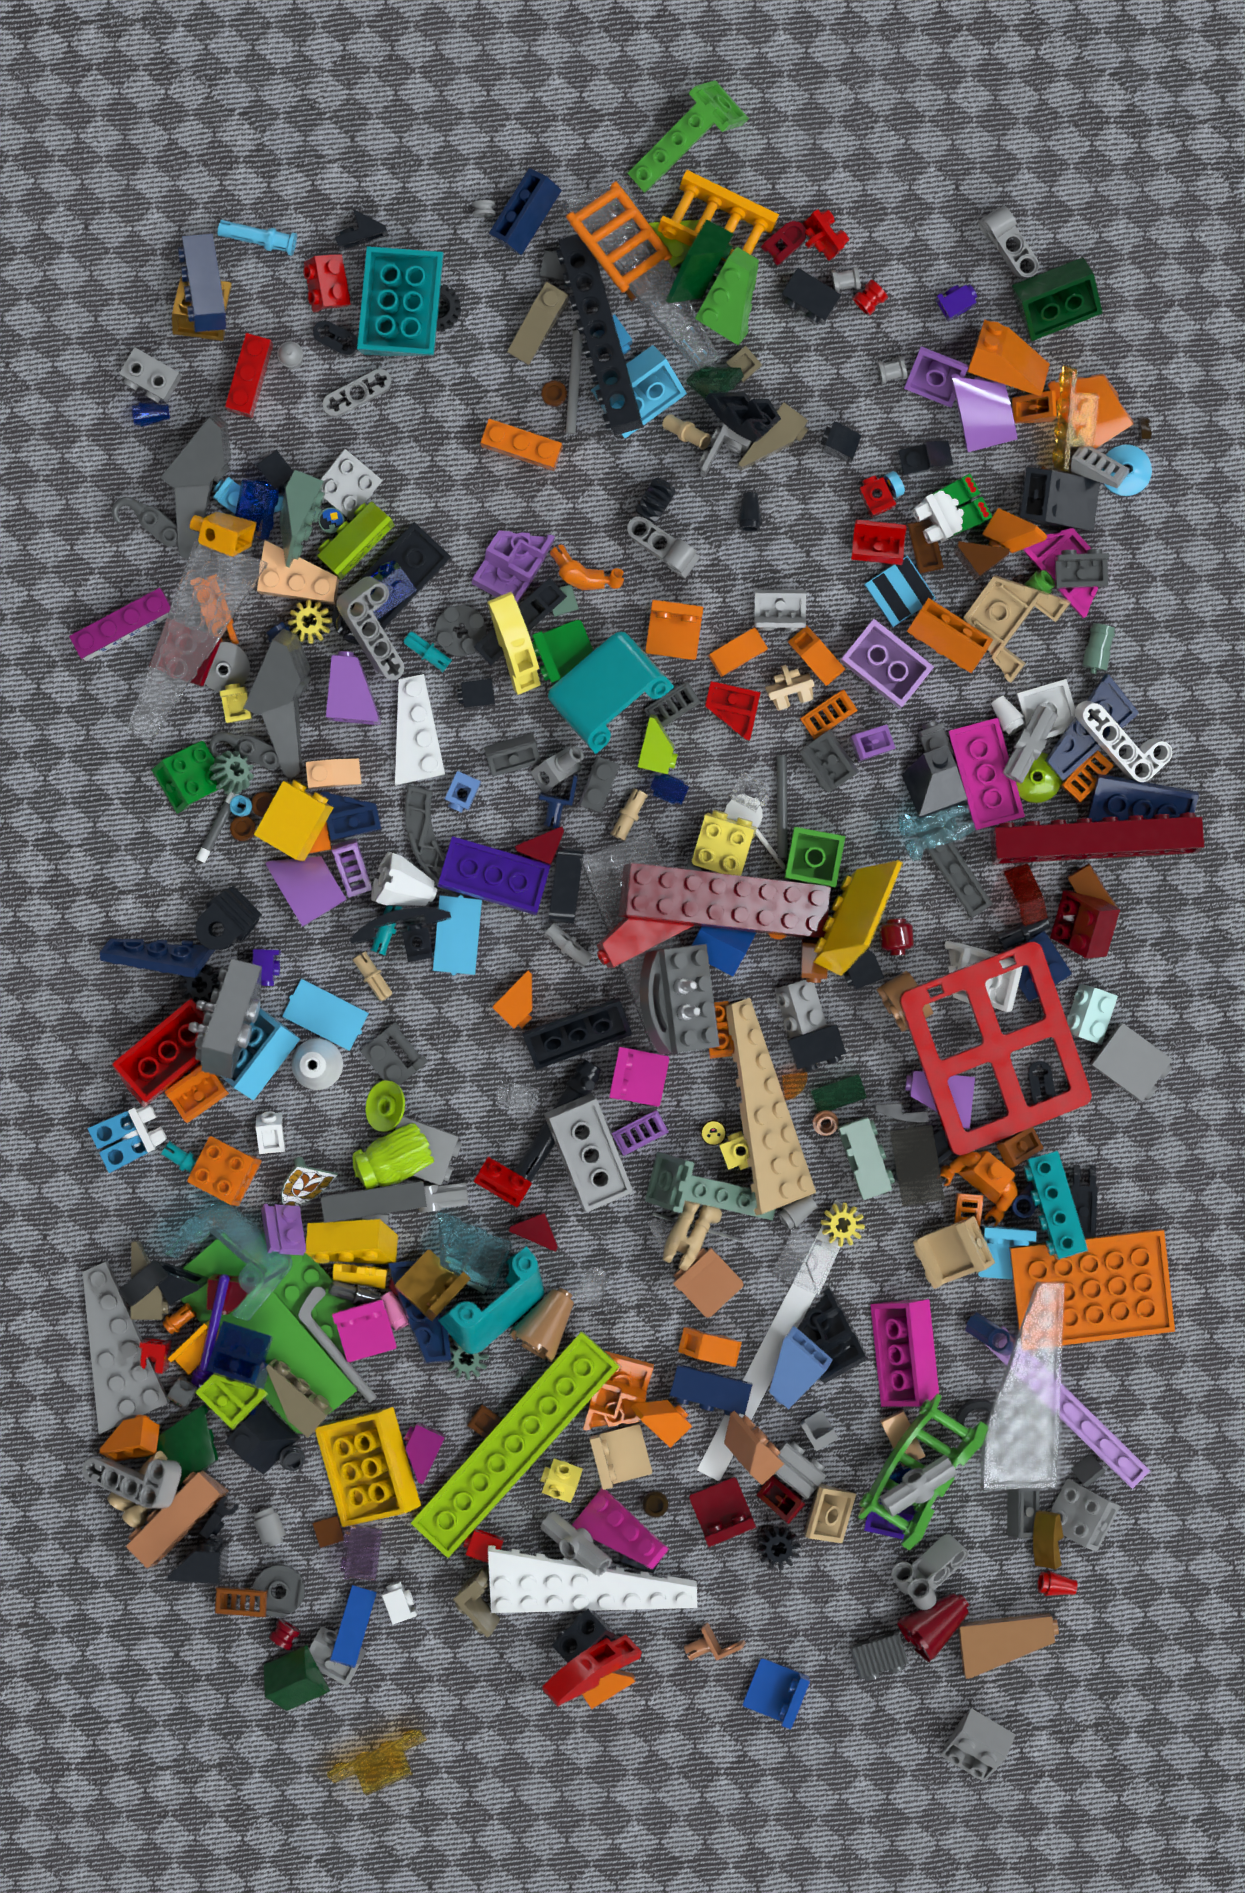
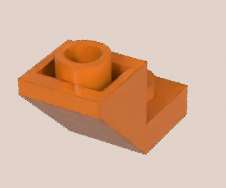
[788,625,846,686]
[678,1327,742,1367]

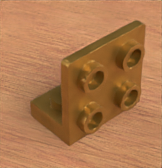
[172,277,231,341]
[395,1249,471,1321]

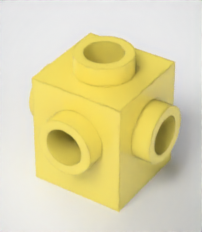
[719,1131,750,1170]
[540,1459,583,1503]

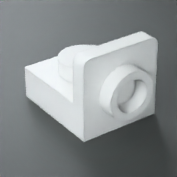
[256,1111,285,1154]

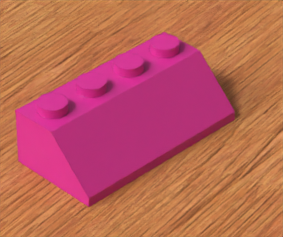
[870,1299,939,1407]

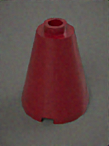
[897,1593,969,1662]

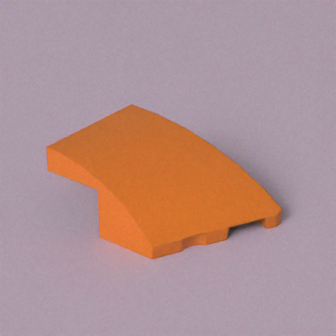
[1048,374,1133,449]
[583,1351,654,1431]

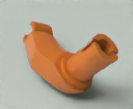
[550,545,624,590]

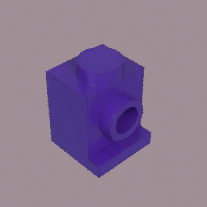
[935,284,977,322]
[253,949,281,986]

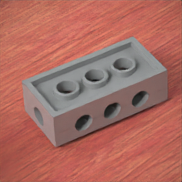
[544,1093,633,1213]

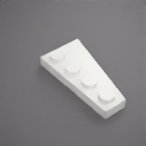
[395,674,445,786]

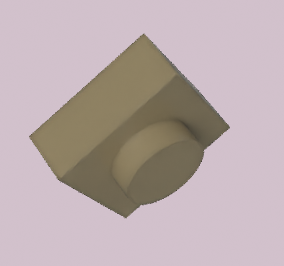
[726,346,762,383]

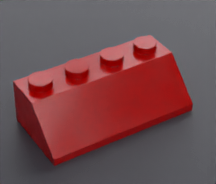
[112,999,205,1108]

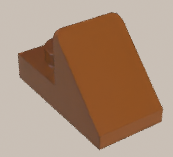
[997,1127,1044,1169]

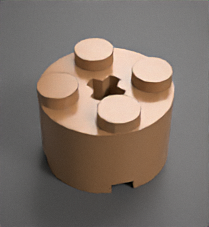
[876,971,934,1032]

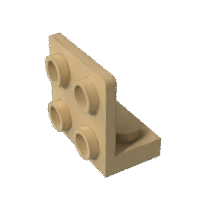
[590,1424,652,1490]

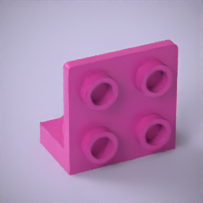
[609,1046,669,1107]
[332,1299,397,1362]

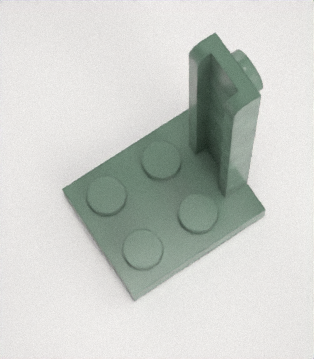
[645,1151,776,1220]

